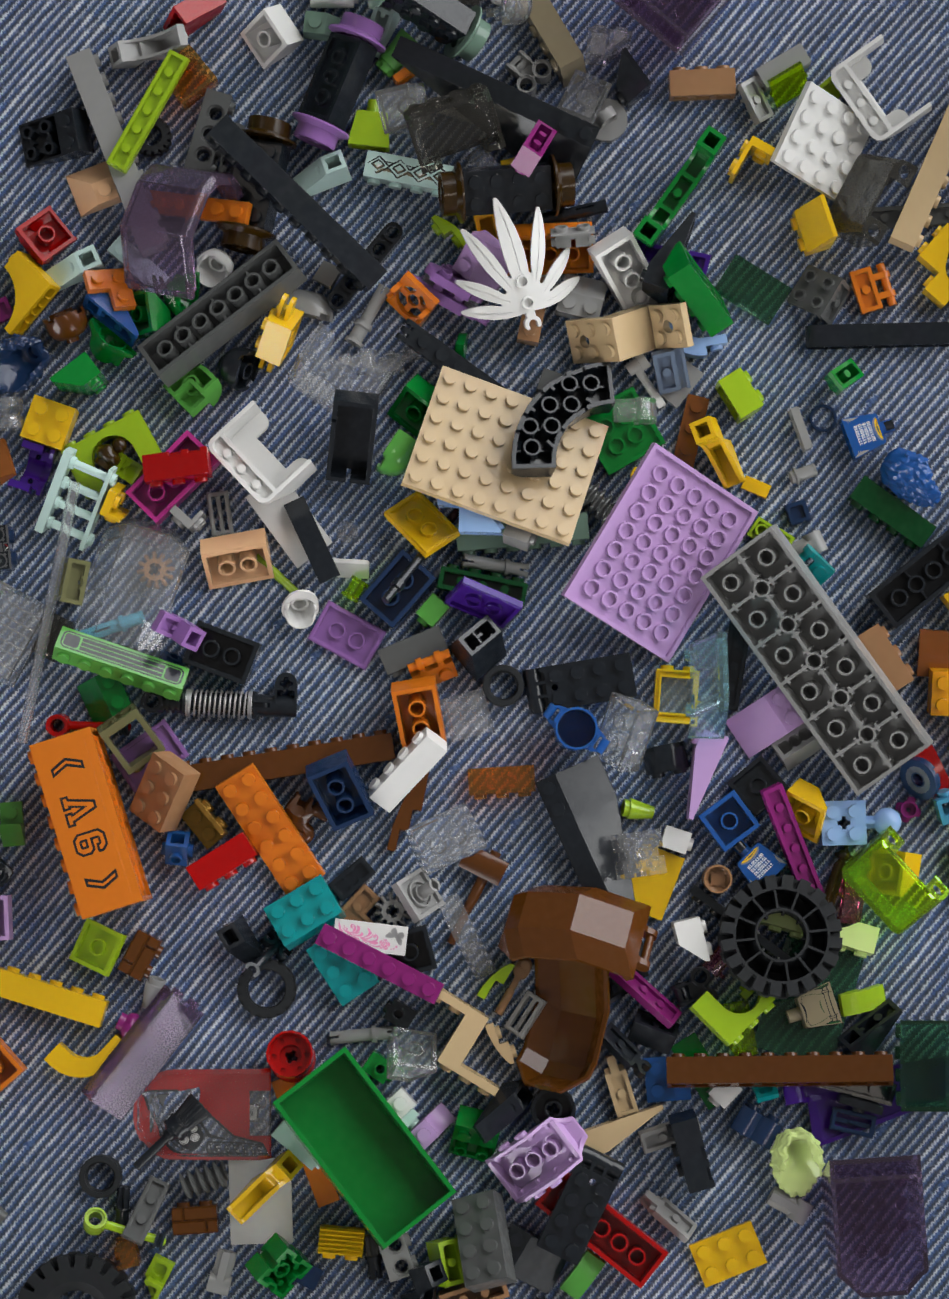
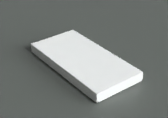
[245,491,333,569]

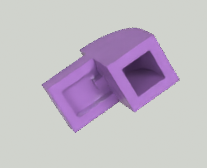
[151,609,206,652]

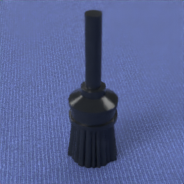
[133,1093,211,1170]

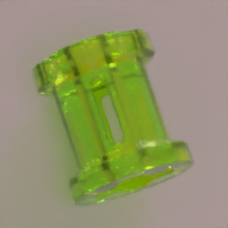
[341,575,369,604]

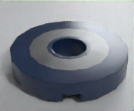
[900,757,941,800]

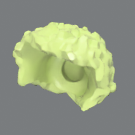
[769,1127,826,1198]

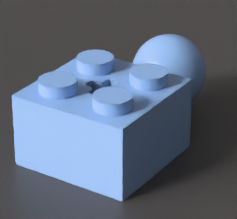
[819,800,901,846]

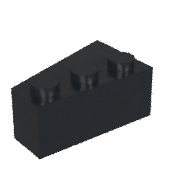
[666,1109,716,1194]

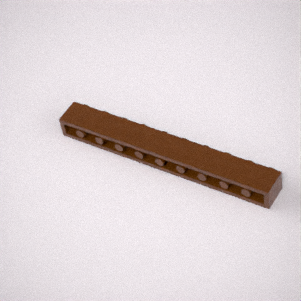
[185,729,396,792]
[666,1051,894,1088]

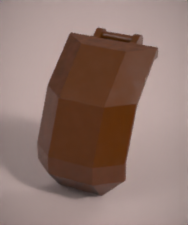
[498,885,658,981]
[516,958,610,1094]

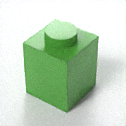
[416,593,450,628]

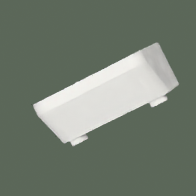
[831,34,932,141]

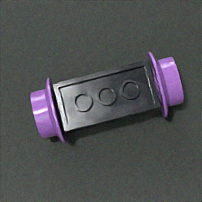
[292,12,386,152]

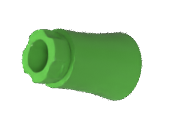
[374,28,417,78]

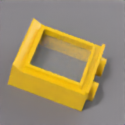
[652,665,701,726]

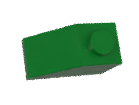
[824,358,864,396]

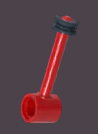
[46,713,132,737]

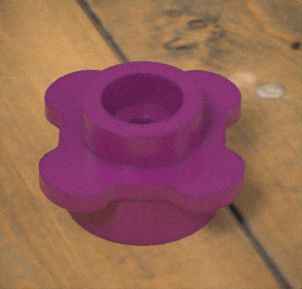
[895,797,921,822]

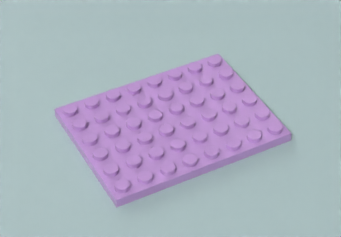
[561,442,758,663]

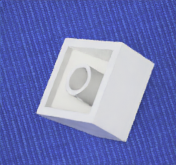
[240,4,304,69]

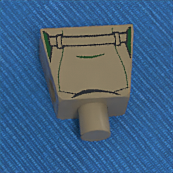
[785,982,843,1029]

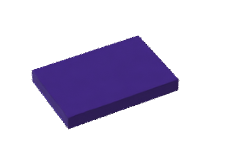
[444,576,523,628]

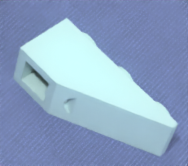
[292,149,352,196]
[45,244,105,291]

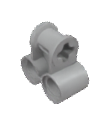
[504,50,552,97]

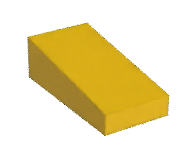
[741,475,771,499]

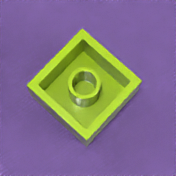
[714,367,764,425]

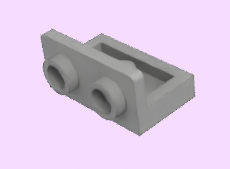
[170,505,207,533]

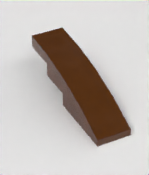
[387,772,429,852]

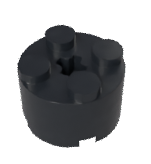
[530,1089,576,1125]

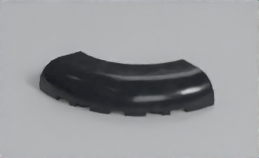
[511,362,615,477]

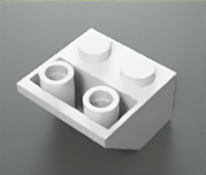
[671,916,713,962]

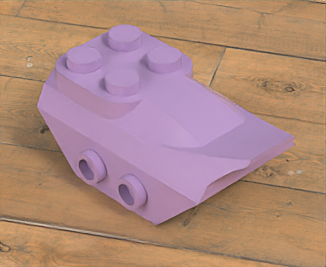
[485,1116,588,1203]

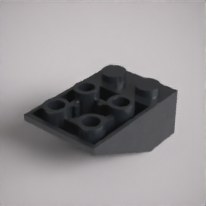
[18,107,94,168]

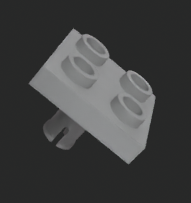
[391,866,446,924]

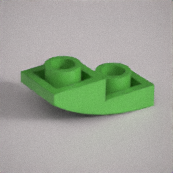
[560,1249,606,1299]

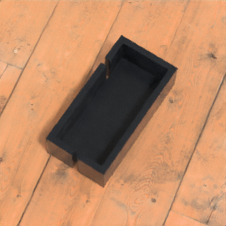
[326,389,380,485]

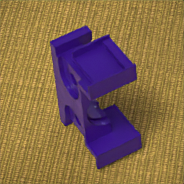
[7,438,58,498]

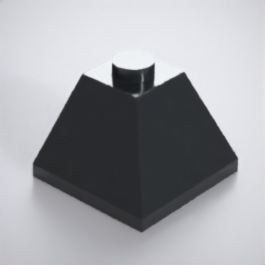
[614,47,651,108]

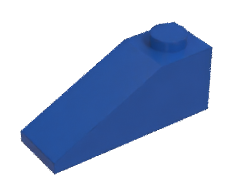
[82,293,139,347]

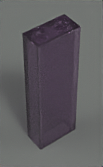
[82,985,204,1121]

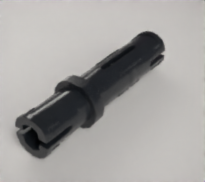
[541,199,608,223]

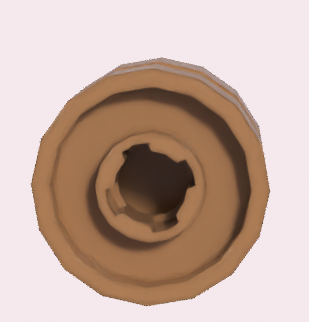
[701,864,732,893]

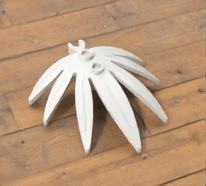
[454,198,580,330]

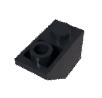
[216,915,264,964]

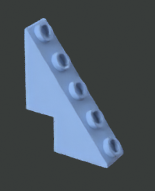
[437,499,505,536]

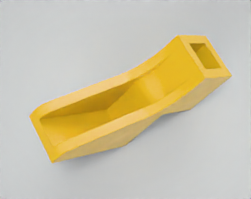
[916,223,949,309]
[689,416,746,489]
[226,1149,304,1224]

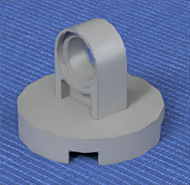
[584,98,627,143]

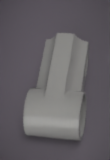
[792,529,828,555]
[766,1186,814,1226]
[206,1248,237,1297]

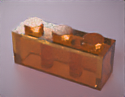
[468,765,536,800]

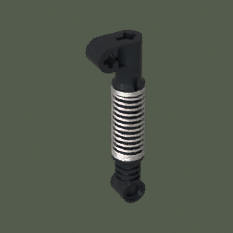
[141,673,298,719]

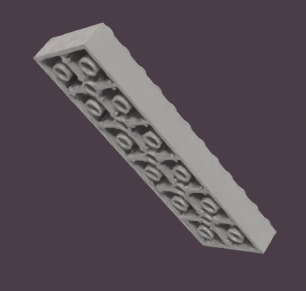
[701,524,934,796]

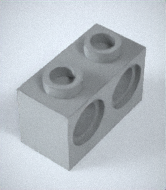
[378,1232,418,1282]

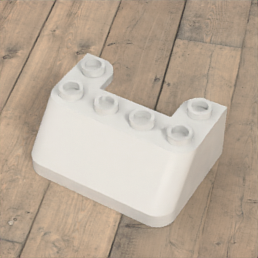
[209,400,317,505]

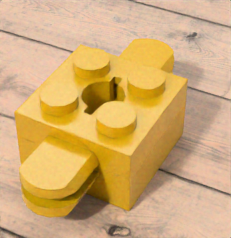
[255,293,304,373]

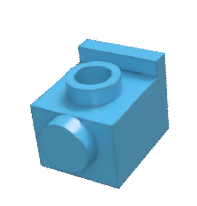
[932,788,949,826]

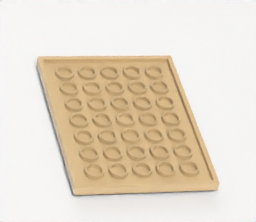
[401,366,609,546]

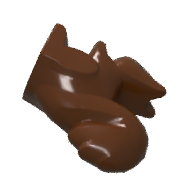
[284,791,327,844]

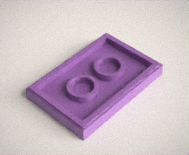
[307,600,387,671]
[110,719,190,793]

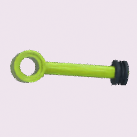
[83,1207,166,1250]

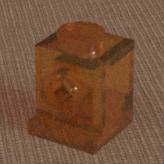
[114,1236,142,1271]

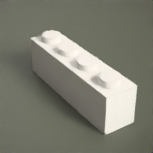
[369,726,447,813]

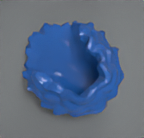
[880,447,942,507]

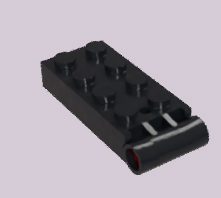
[522,652,637,715]
[536,1144,625,1266]

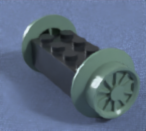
[368,0,491,61]

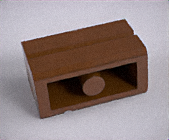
[117,929,164,981]
[171,1200,220,1236]

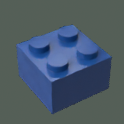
[697,790,761,852]

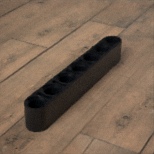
[805,322,949,350]

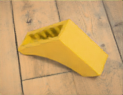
[4,250,61,335]

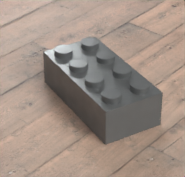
[451,1189,517,1293]

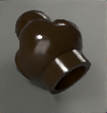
[94,438,127,471]

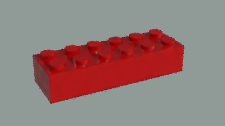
[534,1172,668,1289]

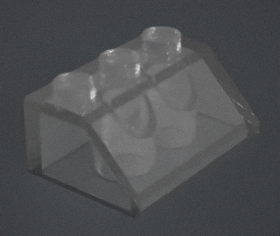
[592,692,659,772]
[404,803,487,876]

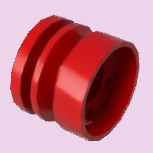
[266,1030,316,1083]

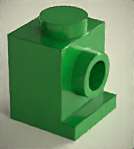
[362,1050,397,1084]

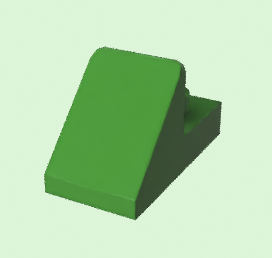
[0,801,26,847]

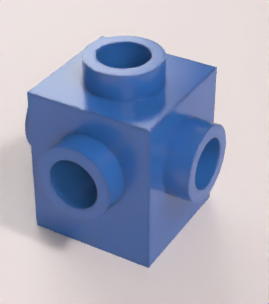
[161,831,194,866]

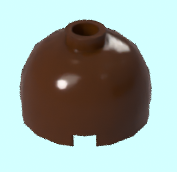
[42,305,88,344]

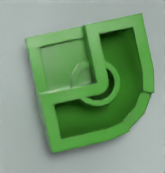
[163,364,222,418]
[376,429,416,476]

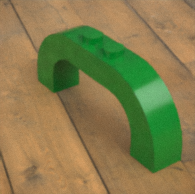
[633,125,727,248]

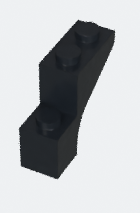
[400,1259,448,1299]

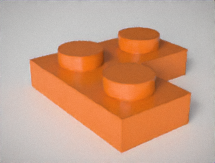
[82,268,137,311]

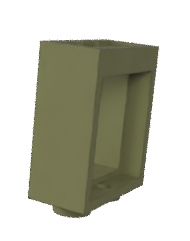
[57,557,91,606]
[97,703,166,775]

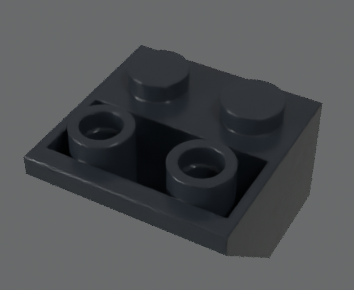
[448,614,507,681]

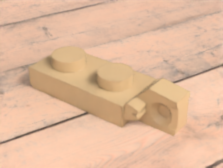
[604,1054,639,1118]

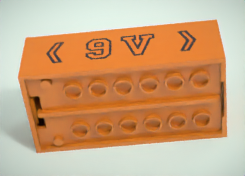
[27,727,153,920]

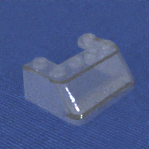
[288,322,393,415]

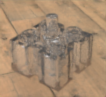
[611,829,667,880]

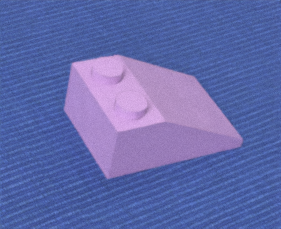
[725,687,804,758]

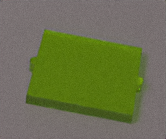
[767,61,808,108]

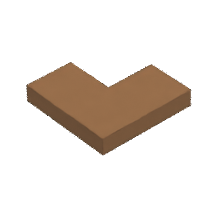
[342,883,380,923]

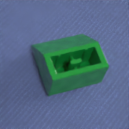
[448,1104,500,1162]

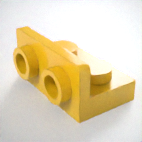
[99,482,130,523]

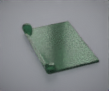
[715,254,792,326]

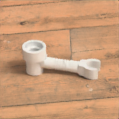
[624,354,666,409]

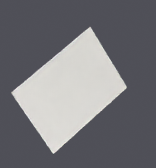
[228,1158,293,1245]

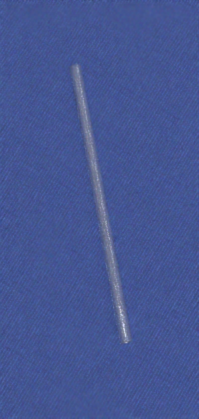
[17,481,81,744]

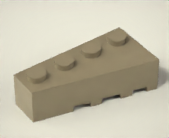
[519,0,587,88]

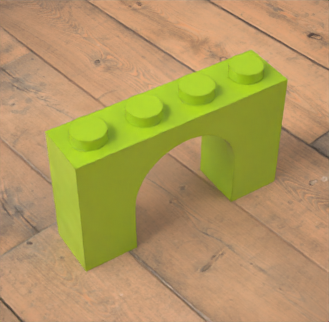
[61,409,162,500]
[689,991,775,1047]

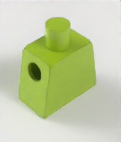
[348,99,390,153]

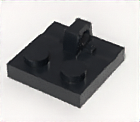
[727,755,789,817]

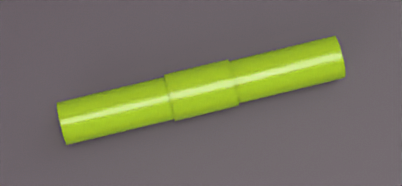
[257,554,299,593]

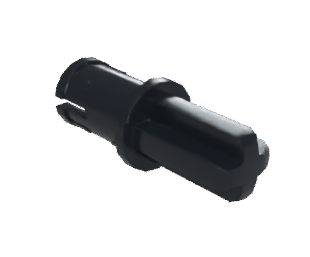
[114,1185,132,1226]
[364,1234,383,1280]

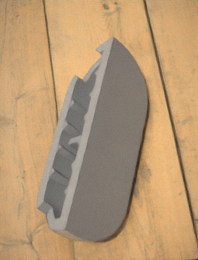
[269,289,334,323]

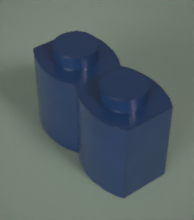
[730,1102,782,1150]

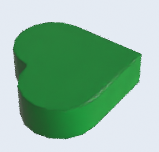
[455,333,468,359]

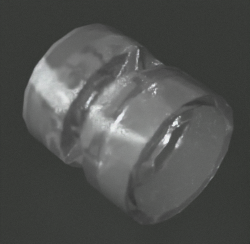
[0,397,24,431]

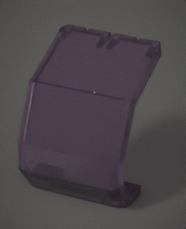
[120,164,243,300]

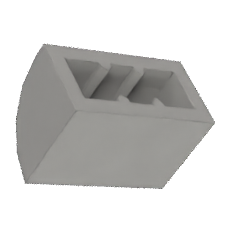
[771,723,822,771]

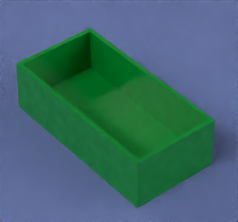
[273,1047,456,1250]

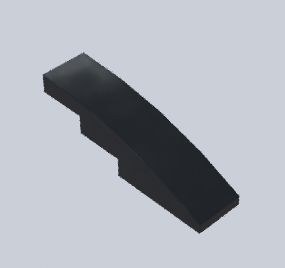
[284,496,340,584]

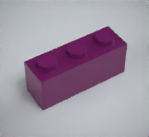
[510,120,557,177]

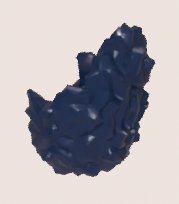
[0,334,50,394]

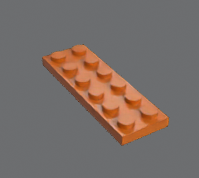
[215,763,326,895]

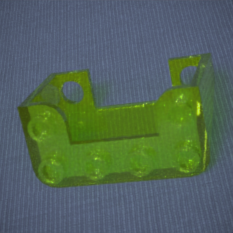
[842,826,949,934]

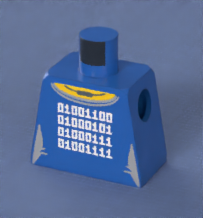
[839,413,895,461]
[732,840,787,883]

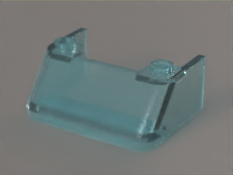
[684,631,729,739]

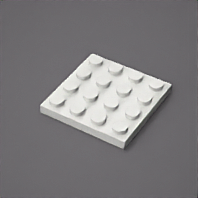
[770,81,869,202]

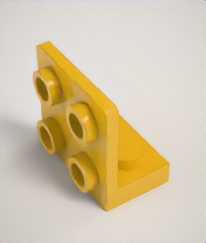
[727,135,775,184]

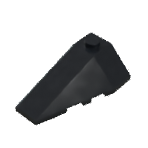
[639,212,696,304]

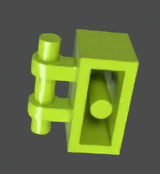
[426,1235,464,1288]

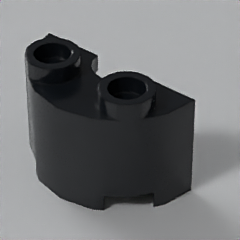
[641,741,690,779]

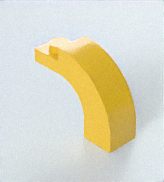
[44,1033,125,1078]

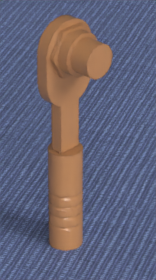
[494,958,532,1016]

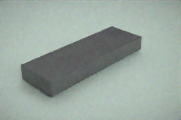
[121,1175,171,1246]

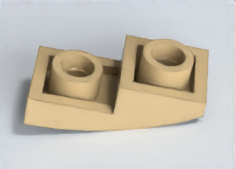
[485,1022,518,1064]

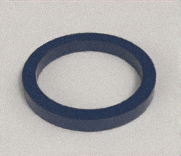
[809,404,837,432]

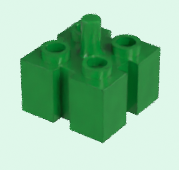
[245,1233,313,1299]

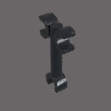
[241,929,294,981]

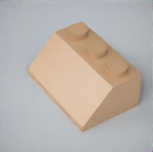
[200,528,274,590]

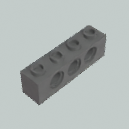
[182,88,236,183]

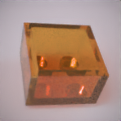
[155,44,219,111]

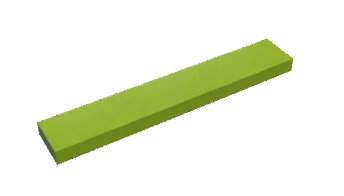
[106,49,190,174]

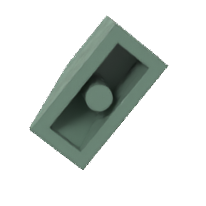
[303,10,342,41]

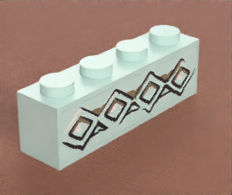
[363,150,454,198]

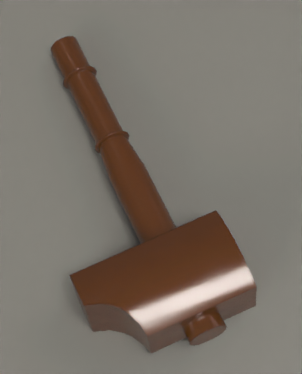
[446,848,509,945]

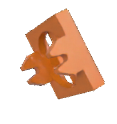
[386,271,440,327]

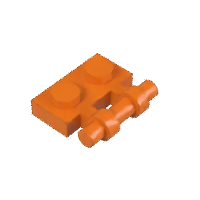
[848,263,897,315]
[407,649,458,684]

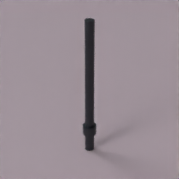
[382,508,459,604]

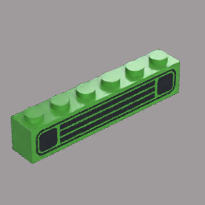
[52,626,190,701]

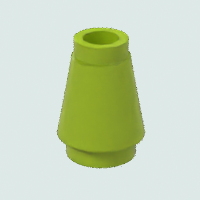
[620,798,655,819]

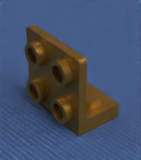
[182,798,229,850]

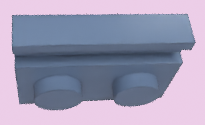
[651,348,691,395]

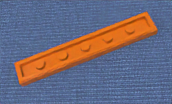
[271,1079,340,1208]

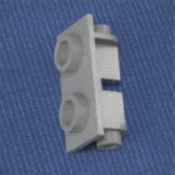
[550,223,596,249]

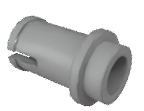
[788,463,818,485]

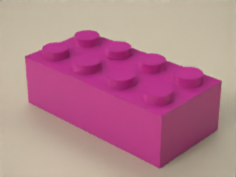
[125,430,221,526]

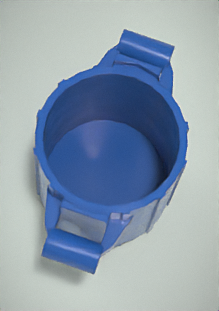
[542,703,610,755]

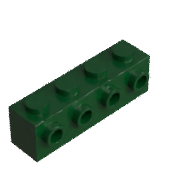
[437,563,528,607]

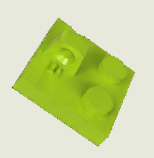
[69,918,127,977]

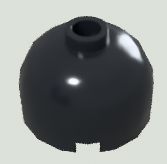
[218,346,260,392]

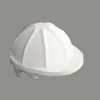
[195,248,234,288]
[281,589,319,629]

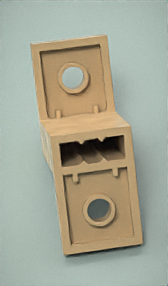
[565,302,694,364]
[436,988,499,1097]

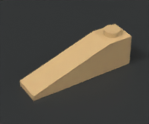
[583,1103,664,1153]

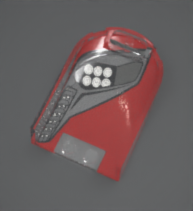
[133,1068,271,1160]

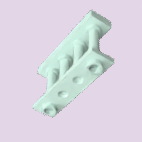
[34,446,118,551]

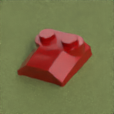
[15,205,77,265]

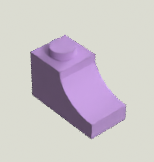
[410,1102,456,1150]

